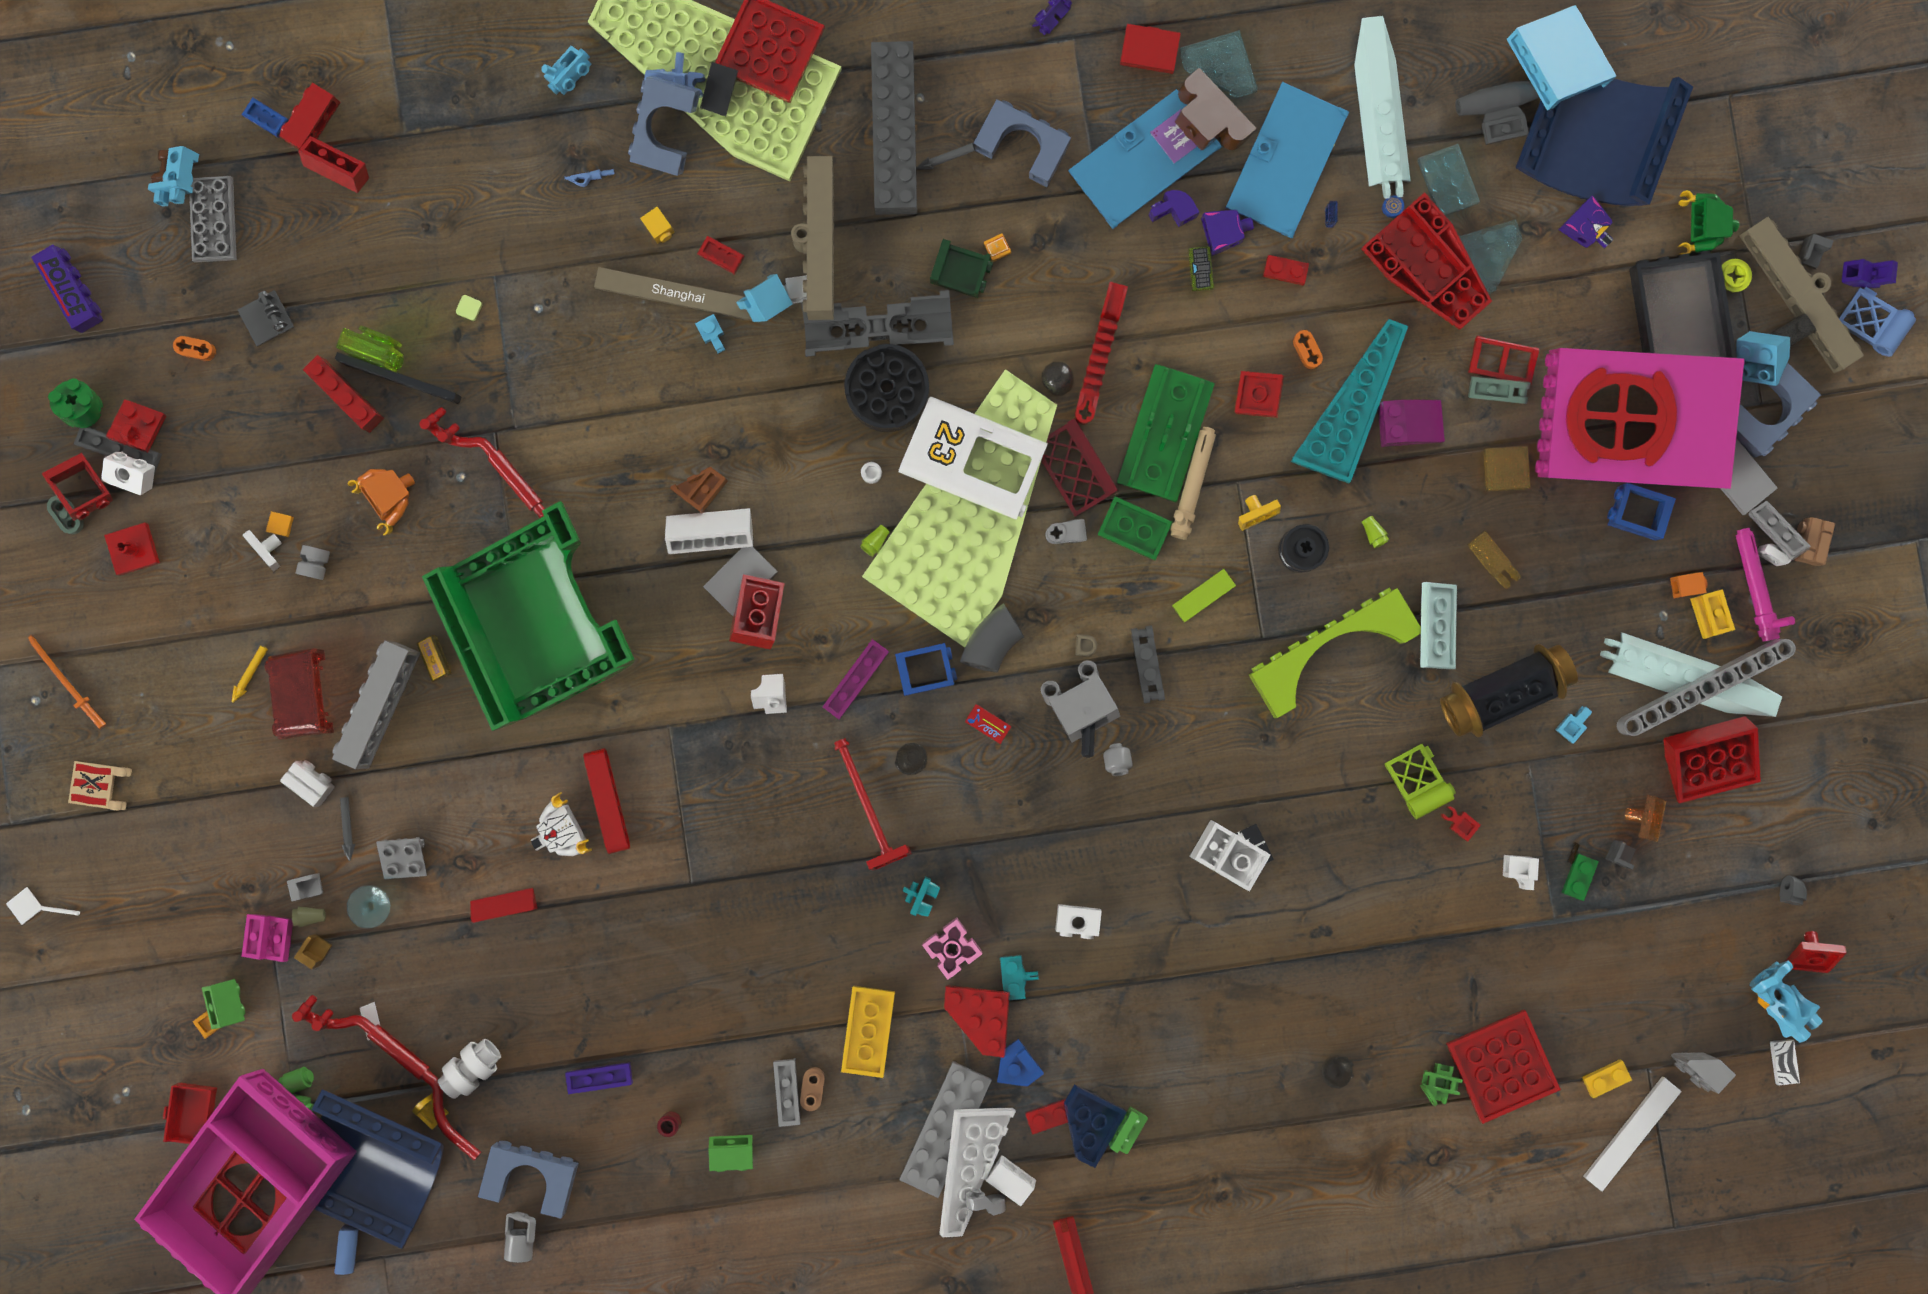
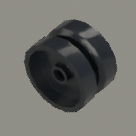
[1278,524,1329,573]

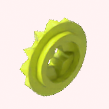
[1722,259,1752,293]

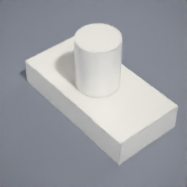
[243,530,282,572]

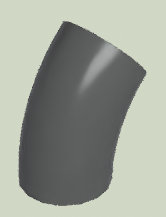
[960,603,1024,672]

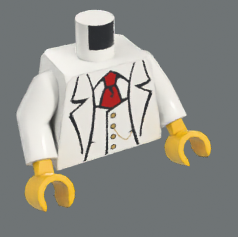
[531,792,592,856]

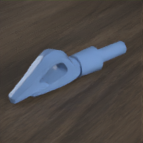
[565,169,615,187]

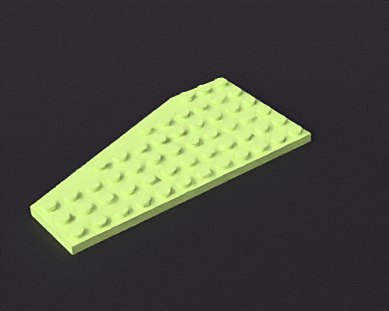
[588,0,842,181]
[862,369,1057,647]

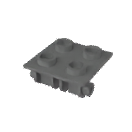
[238,290,294,347]

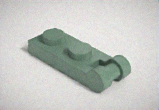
[1468,376,1531,404]

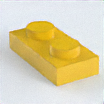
[1582,1060,1632,1098]

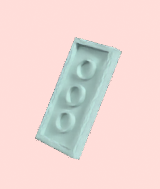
[1420,582,1457,669]

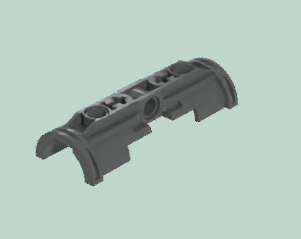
[801,290,954,357]

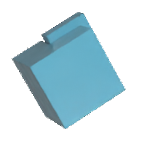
[736,274,793,322]

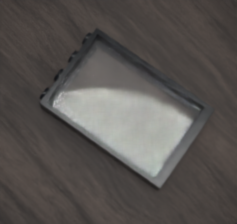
[1629,250,1737,358]

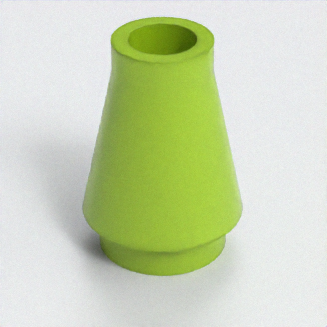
[1362,516,1389,548]
[860,525,890,557]

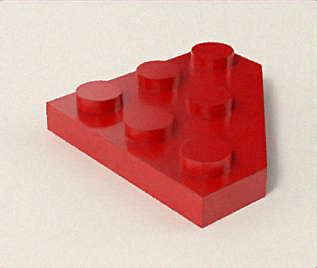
[944,985,1010,1058]

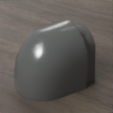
[1779,875,1807,906]

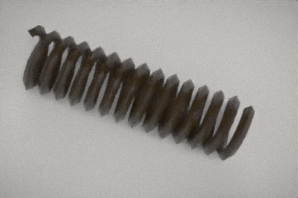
[1568,842,1580,864]

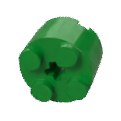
[48,378,103,428]

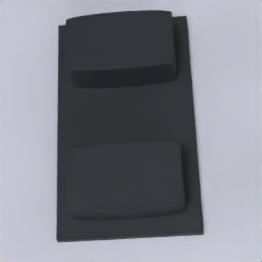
[700,62,738,117]

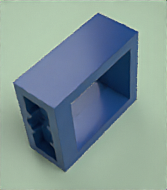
[1607,483,1676,541]
[895,643,957,696]

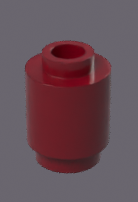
[657,1111,682,1137]

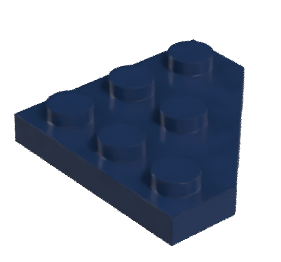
[1064,1084,1127,1168]

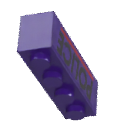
[31,244,103,333]

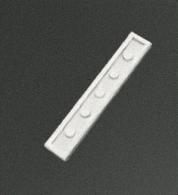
[1583,1076,1682,1191]

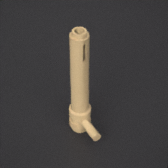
[1170,427,1216,540]

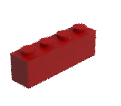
[303,355,384,433]

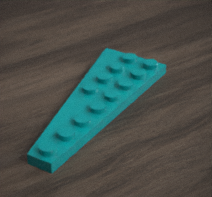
[1291,319,1408,484]

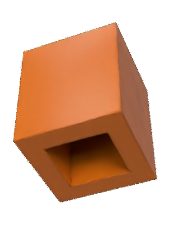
[1670,572,1708,598]

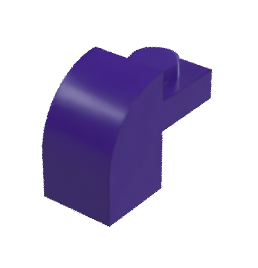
[1148,190,1199,227]
[1842,259,1898,288]

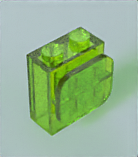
[336,325,404,372]

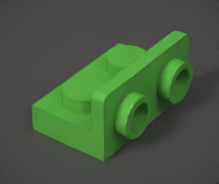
[1109,1106,1148,1154]

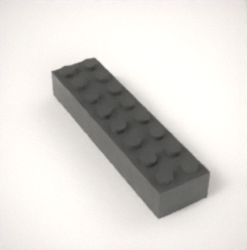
[871,41,917,215]

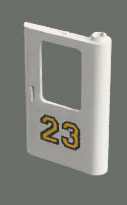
[899,396,1048,520]

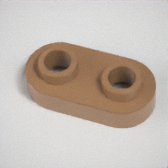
[800,1067,825,1111]

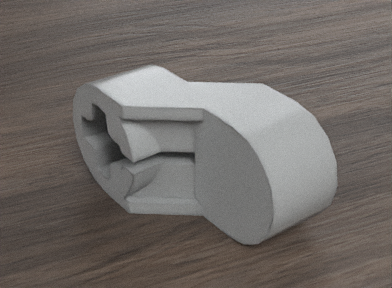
[966,1189,1006,1216]

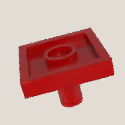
[104,522,160,576]
[1785,931,1847,973]

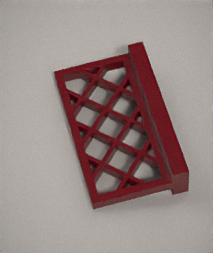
[1041,418,1119,517]

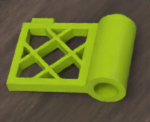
[1384,744,1456,820]

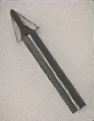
[916,143,975,170]
[340,797,355,861]

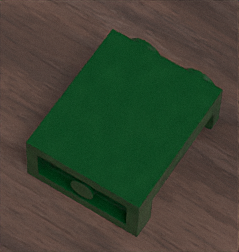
[930,239,993,298]

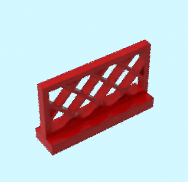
[1053,1216,1094,1294]

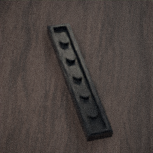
[335,352,462,404]

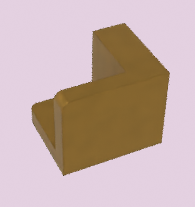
[294,934,332,969]

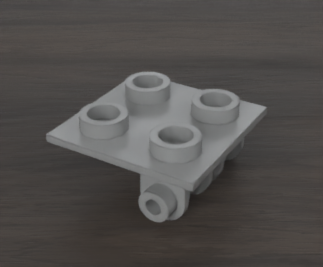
[376,837,427,879]

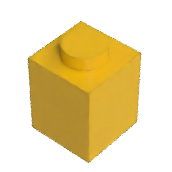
[640,207,675,244]

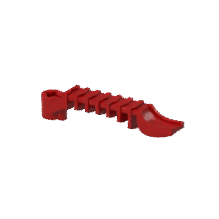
[1075,282,1128,425]

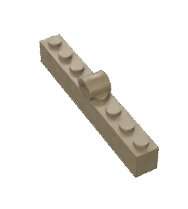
[791,156,834,320]
[1739,217,1864,373]

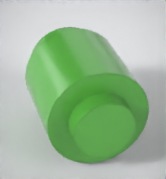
[278,1067,314,1094]

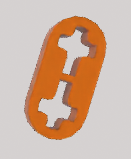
[1293,330,1323,369]
[173,336,216,361]

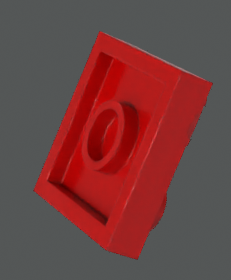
[1235,371,1284,418]
[106,399,166,453]

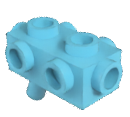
[541,46,591,95]

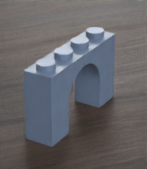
[628,76,701,176]
[973,99,1071,187]
[1736,362,1821,458]
[478,1141,579,1219]

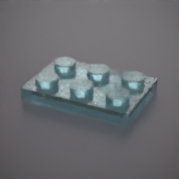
[1417,144,1480,216]

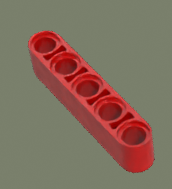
[583,748,630,854]

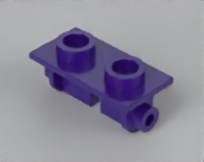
[1032,0,1072,35]

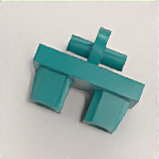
[902,876,940,917]

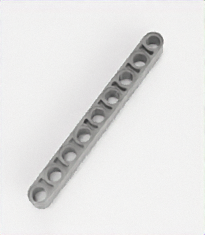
[1617,639,1796,736]

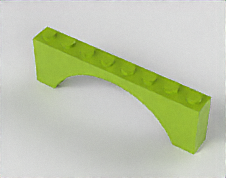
[1249,587,1421,718]

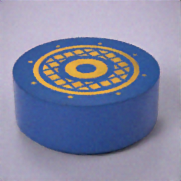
[1382,195,1404,218]

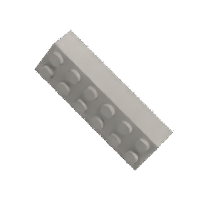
[332,641,421,769]

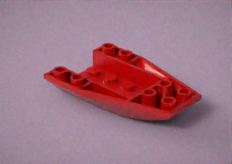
[1361,192,1492,330]

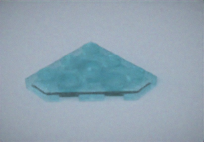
[1179,30,1258,98]
[1459,219,1522,294]

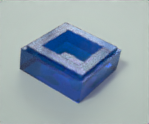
[1325,201,1338,228]

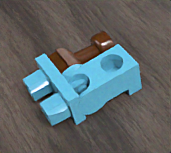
[148,146,199,206]

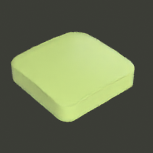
[456,295,482,321]

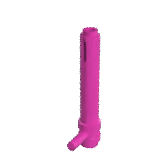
[1735,528,1795,642]

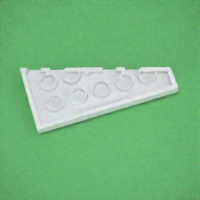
[940,1108,1016,1237]

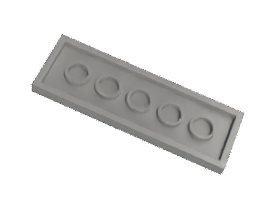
[899,1061,992,1198]

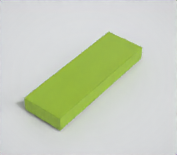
[1172,569,1236,622]

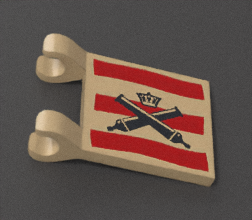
[68,761,132,811]

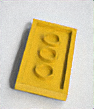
[841,986,895,1078]

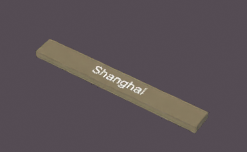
[594,267,752,321]

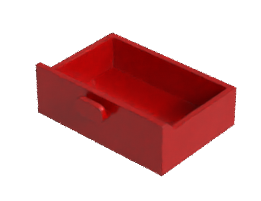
[1120,24,1181,74]
[163,1082,217,1144]

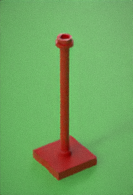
[834,738,912,871]

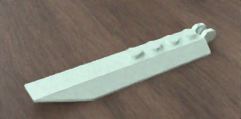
[1354,16,1411,199]
[1600,632,1782,717]

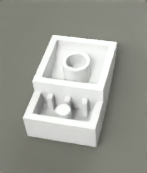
[1189,820,1270,892]

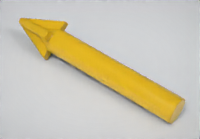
[232,645,268,703]

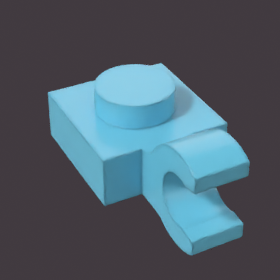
[695,314,725,353]
[1555,706,1592,744]

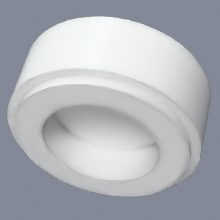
[861,462,882,484]

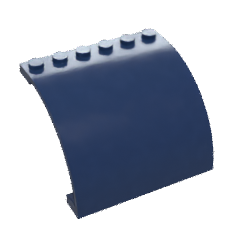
[1516,77,1693,206]
[311,1089,444,1249]

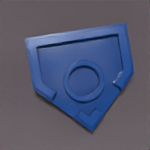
[997,1038,1044,1087]

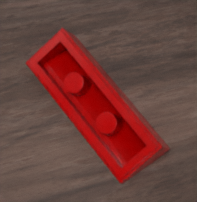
[470,888,537,923]

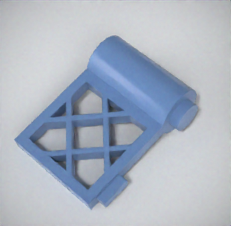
[1839,287,1916,357]

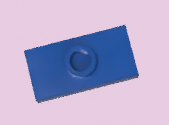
[241,97,288,138]

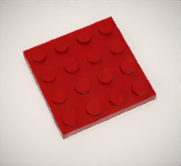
[715,0,825,103]
[1446,1009,1561,1124]

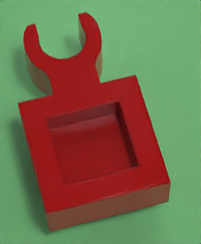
[1441,806,1481,842]

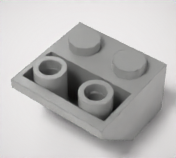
[1671,1052,1736,1094]

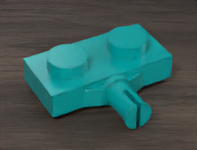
[1000,955,1039,1000]

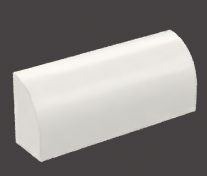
[665,508,753,554]

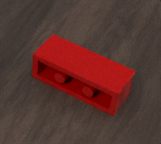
[279,83,341,149]
[298,136,369,193]

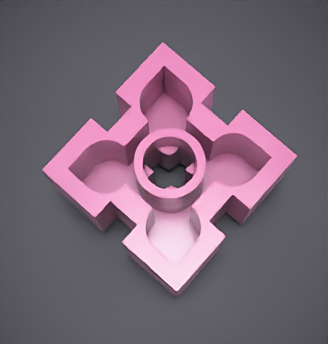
[922,917,982,980]

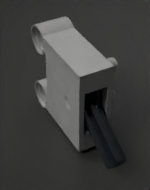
[1041,660,1121,758]

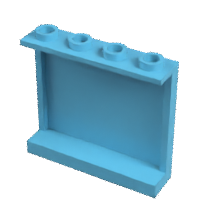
[1507,5,1616,111]

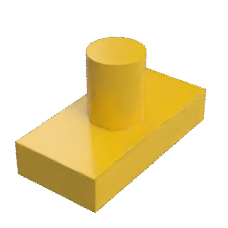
[1238,495,1281,531]

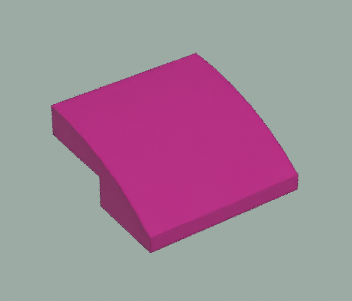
[241,914,293,962]

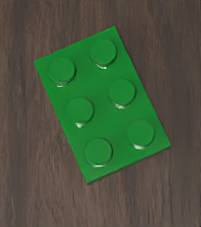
[1097,496,1172,561]

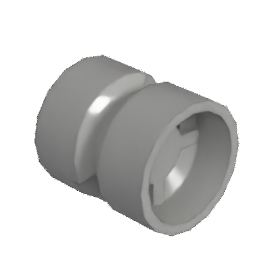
[295,545,330,580]

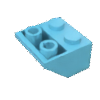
[1736,331,1790,386]

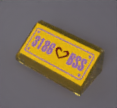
[416,635,452,682]

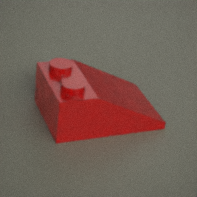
[729,574,785,650]

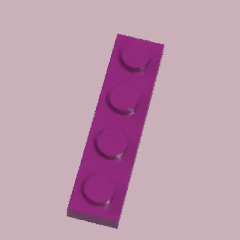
[822,639,889,720]

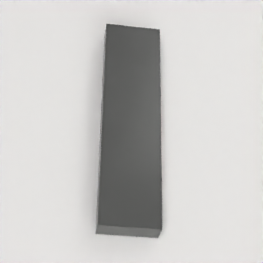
[74,427,162,473]

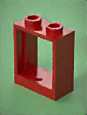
[42,453,113,521]

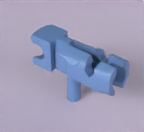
[644,52,705,98]

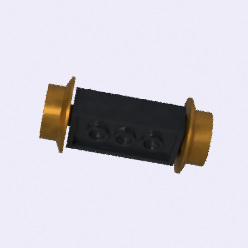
[1440,644,1578,737]

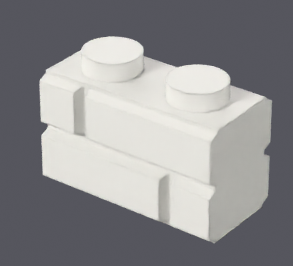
[280,760,335,807]

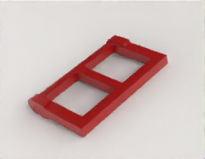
[1468,335,1539,384]

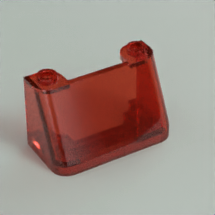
[265,648,334,740]

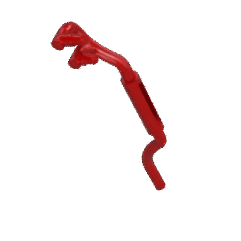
[419,407,545,518]
[292,995,482,1161]

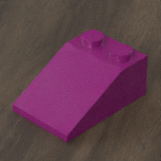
[1378,400,1445,447]

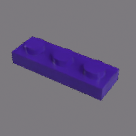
[565,1062,633,1094]

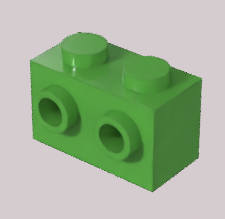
[202,979,245,1029]
[708,1135,753,1172]

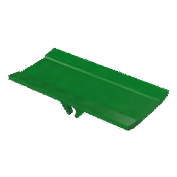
[1116,364,1215,503]

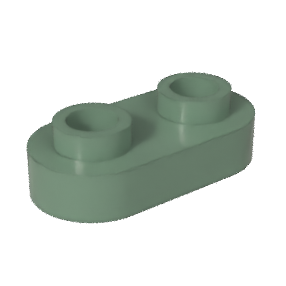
[47,496,84,534]

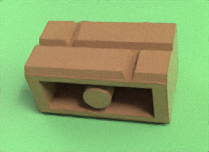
[1794,517,1835,566]

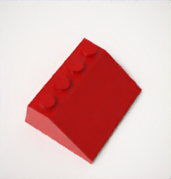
[1664,716,1761,804]

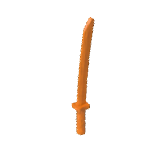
[28,635,106,729]

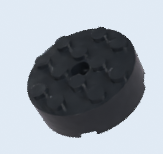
[844,344,930,432]

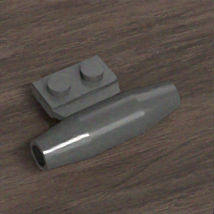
[1455,81,1540,145]

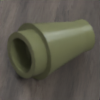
[292,906,326,928]

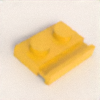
[1690,589,1735,639]

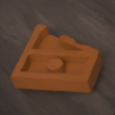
[670,467,728,513]

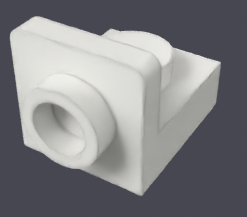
[1758,544,1791,566]

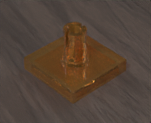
[1625,795,1666,842]

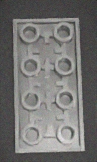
[189,176,237,262]

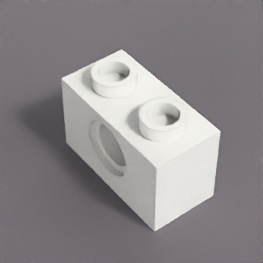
[101,452,155,495]
[1055,904,1101,939]

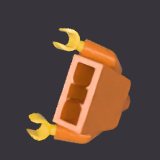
[348,469,415,535]

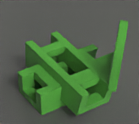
[1420,1063,1463,1106]

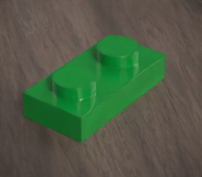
[1561,854,1599,901]

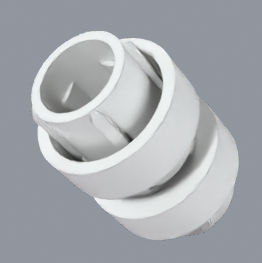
[438,1039,501,1099]

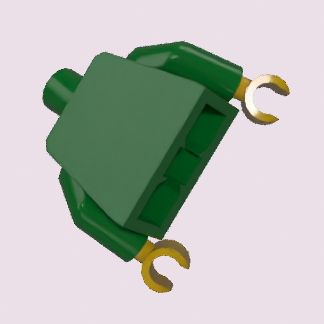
[1678,190,1740,255]

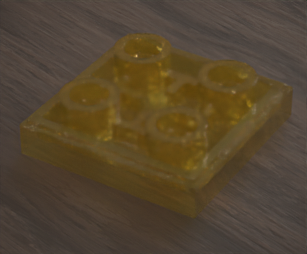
[1483,446,1530,491]

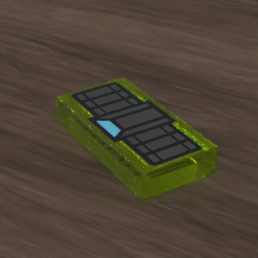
[1188,246,1214,291]

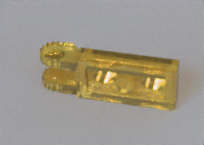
[1467,531,1521,589]

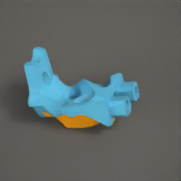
[1749,960,1823,1043]

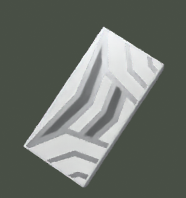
[1770,1039,1800,1085]

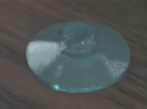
[347,885,390,928]

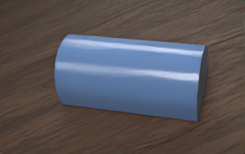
[334,1225,359,1275]

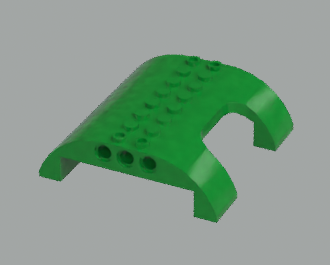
[422,501,635,731]

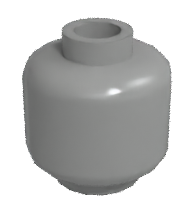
[1103,743,1133,776]

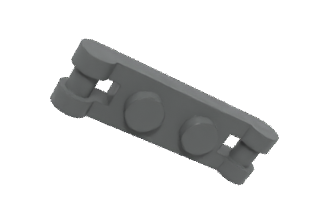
[1131,625,1165,704]

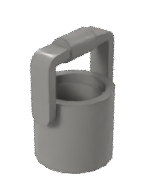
[504,1211,536,1263]

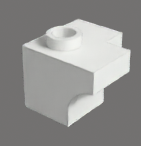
[751,674,787,714]
[1503,855,1539,890]

